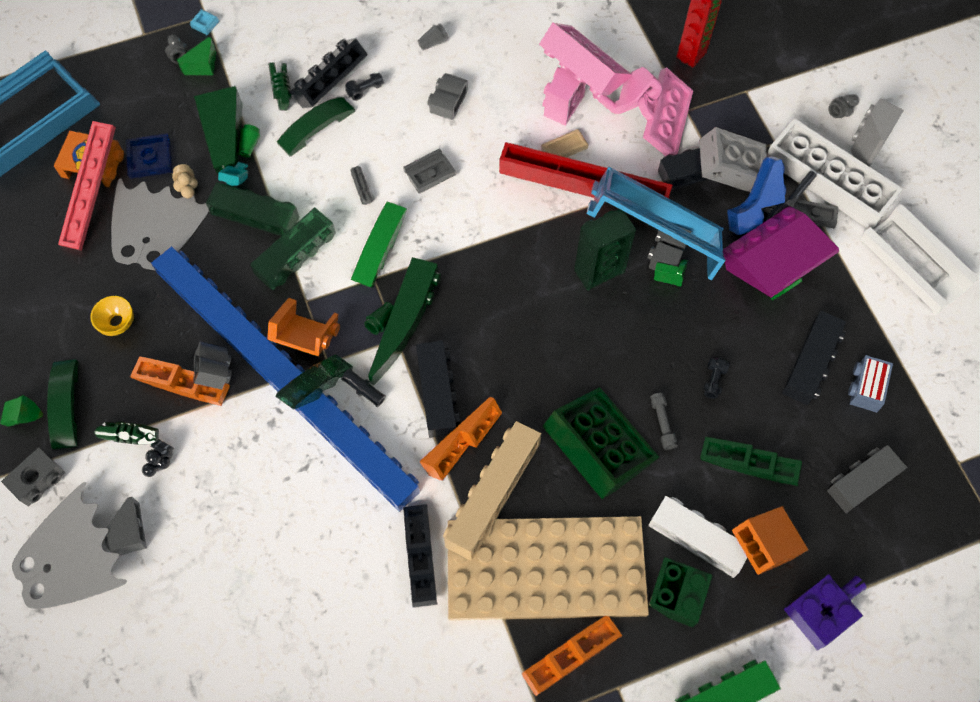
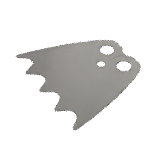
[111,179,216,270]
[12,482,127,609]

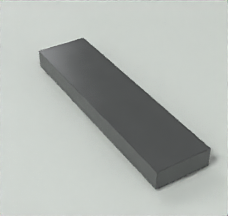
[761,197,839,229]

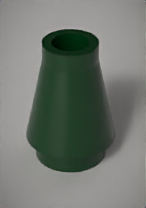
[364,302,394,335]

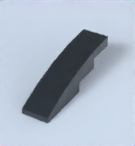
[403,504,438,608]

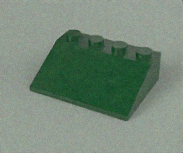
[542,387,659,499]

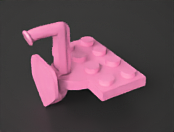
[592,67,693,156]

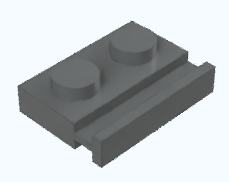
[403,149,456,194]

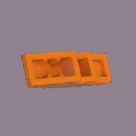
[130,356,230,406]
[522,616,622,696]

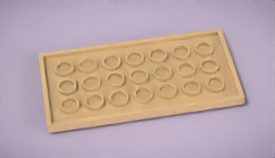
[448,517,649,620]

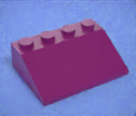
[723,206,840,298]

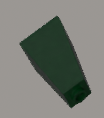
[194,86,243,174]

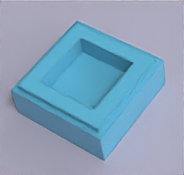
[190,9,219,35]

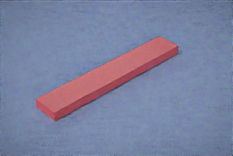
[58,121,116,251]

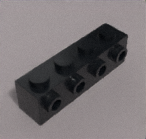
[290,38,368,108]

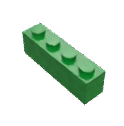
[675,659,781,702]

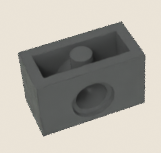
[1,447,66,507]

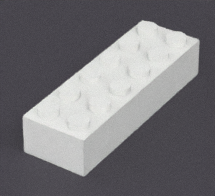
[767,118,903,229]

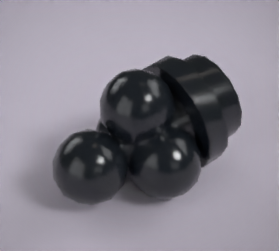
[142,439,174,477]

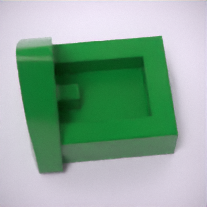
[654,259,688,287]
[0,395,43,427]

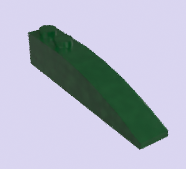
[368,257,441,385]

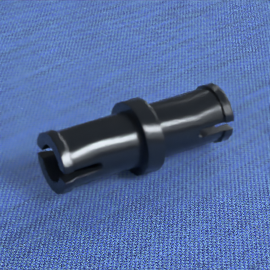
[341,368,386,407]

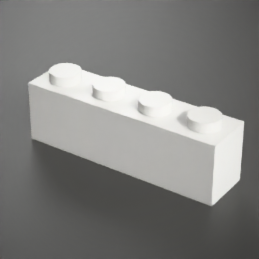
[648,496,747,578]

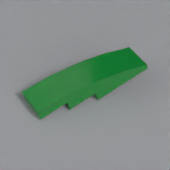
[351,201,407,288]

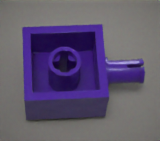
[784,575,867,651]

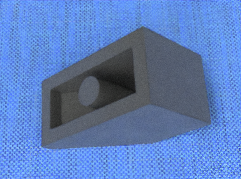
[105,497,147,556]

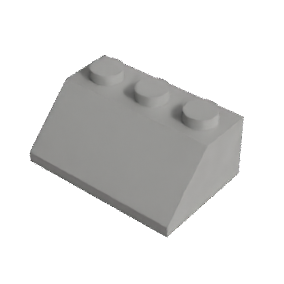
[851,98,904,167]

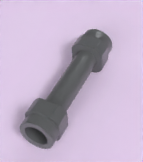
[650,393,678,450]

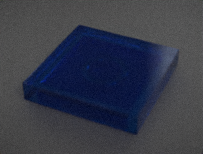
[126,133,172,179]

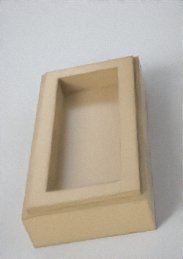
[541,129,588,158]

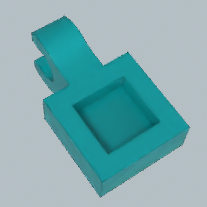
[218,162,248,186]

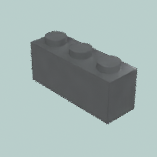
[827,445,907,513]

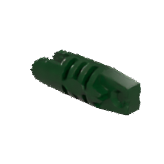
[268,62,292,111]
[94,421,159,445]

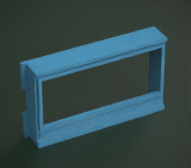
[0,50,100,176]
[586,167,725,281]

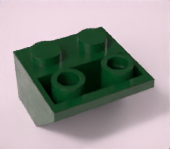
[649,557,712,627]

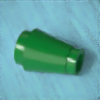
[238,124,261,158]

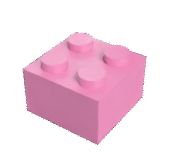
[543,67,586,126]

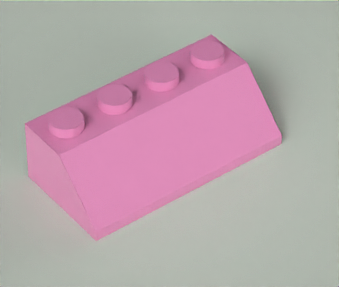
[539,22,632,96]

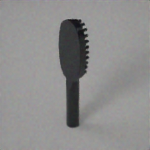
[764,170,817,222]

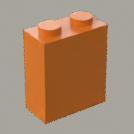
[732,507,808,575]

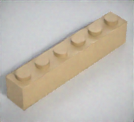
[443,421,541,561]

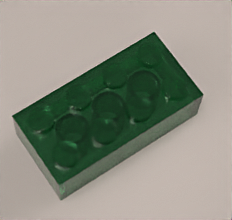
[574,209,636,291]

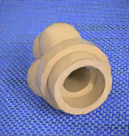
[172,164,198,199]

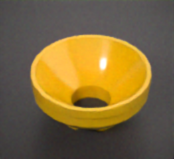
[90,296,134,336]

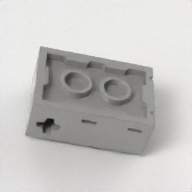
[699,127,767,192]

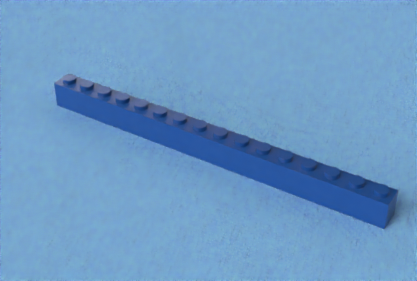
[151,246,420,513]

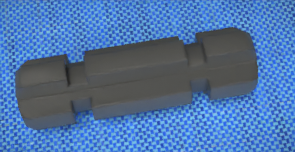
[350,166,373,205]

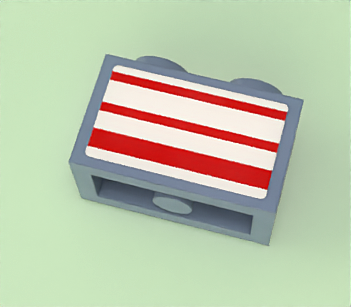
[848,355,893,412]

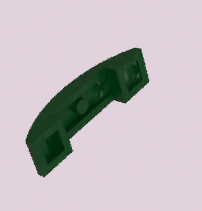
[277,96,356,157]
[47,359,78,450]

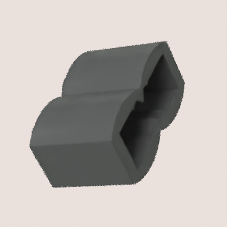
[427,73,468,120]
[193,342,231,389]

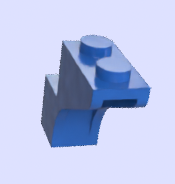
[727,156,786,235]

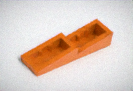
[419,397,502,481]

